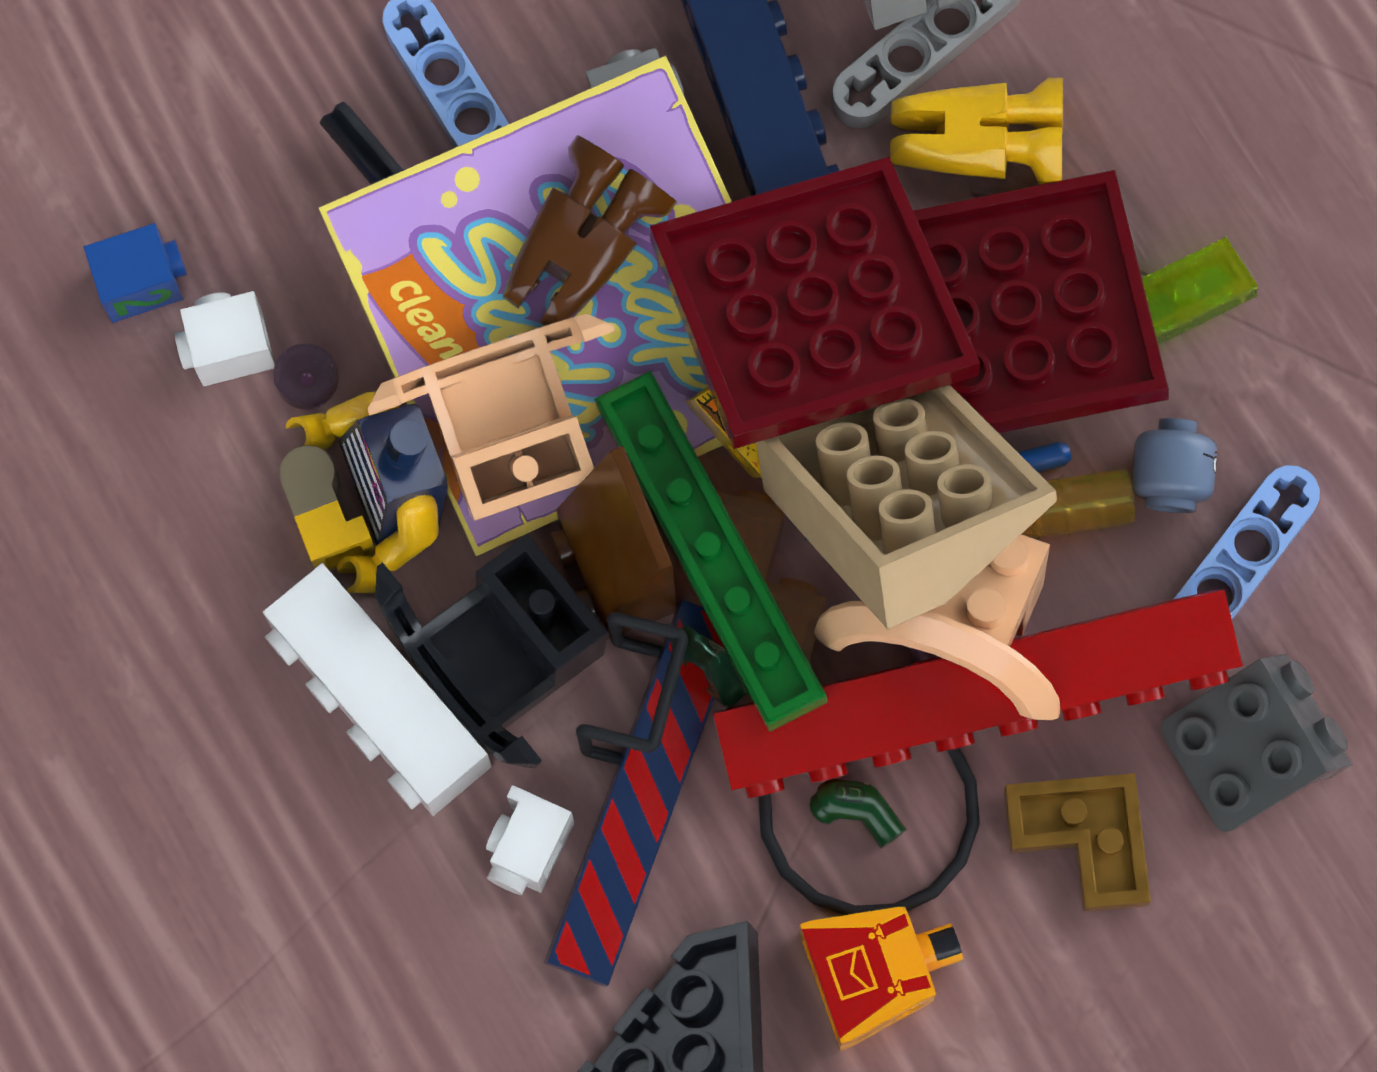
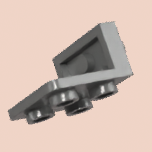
[1161,654,1352,832]

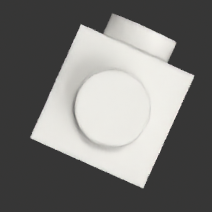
[174,291,276,387]

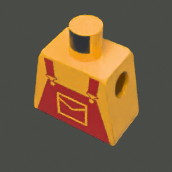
[799,907,963,1051]

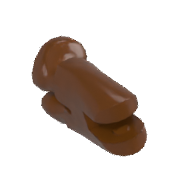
[503,135,677,326]

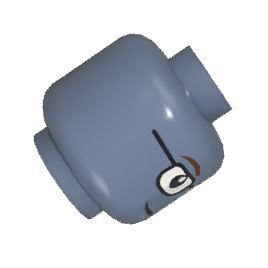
[1131,418,1218,513]

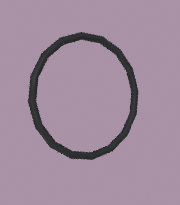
[758,748,980,915]

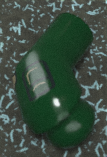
[809,779,907,849]

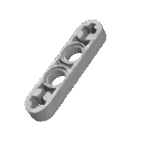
[832,0,1021,129]

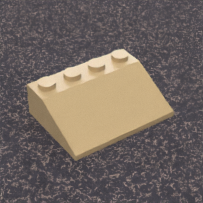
[756,385,1057,629]

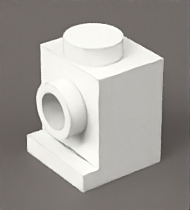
[486,785,575,895]

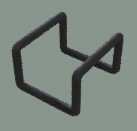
[576,612,688,765]

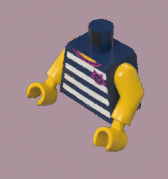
[285,392,448,593]

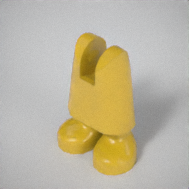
[890,78,1063,185]

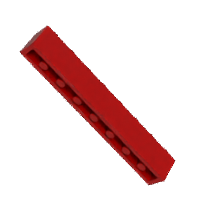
[713,589,1243,798]

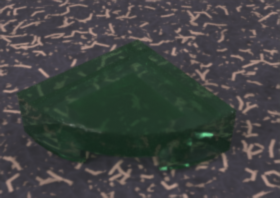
[670,625,747,708]

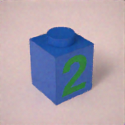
[83,223,187,323]

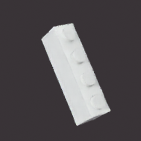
[263,563,492,816]

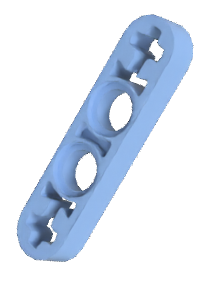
[382,0,509,148]
[1174,465,1320,620]

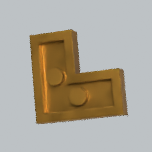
[1004,773,1151,912]

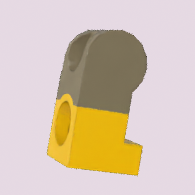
[279,445,376,571]

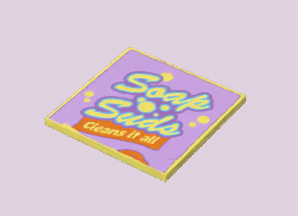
[319,56,732,557]

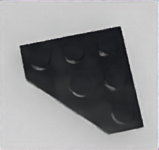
[577,921,764,1072]

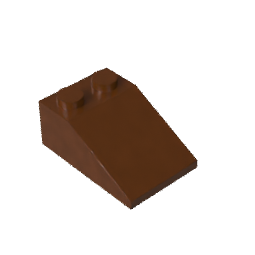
[551,446,676,640]

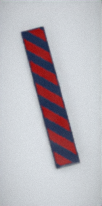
[544,599,730,987]

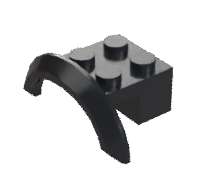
[375,534,608,769]

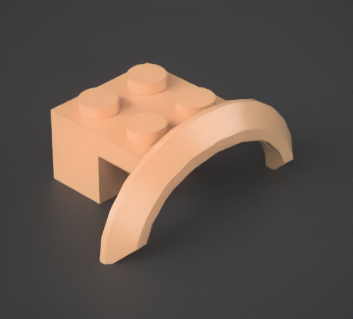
[367,313,615,521]
[814,535,1060,720]

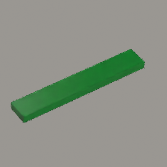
[594,371,828,732]

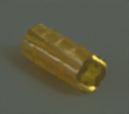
[1021,468,1135,540]

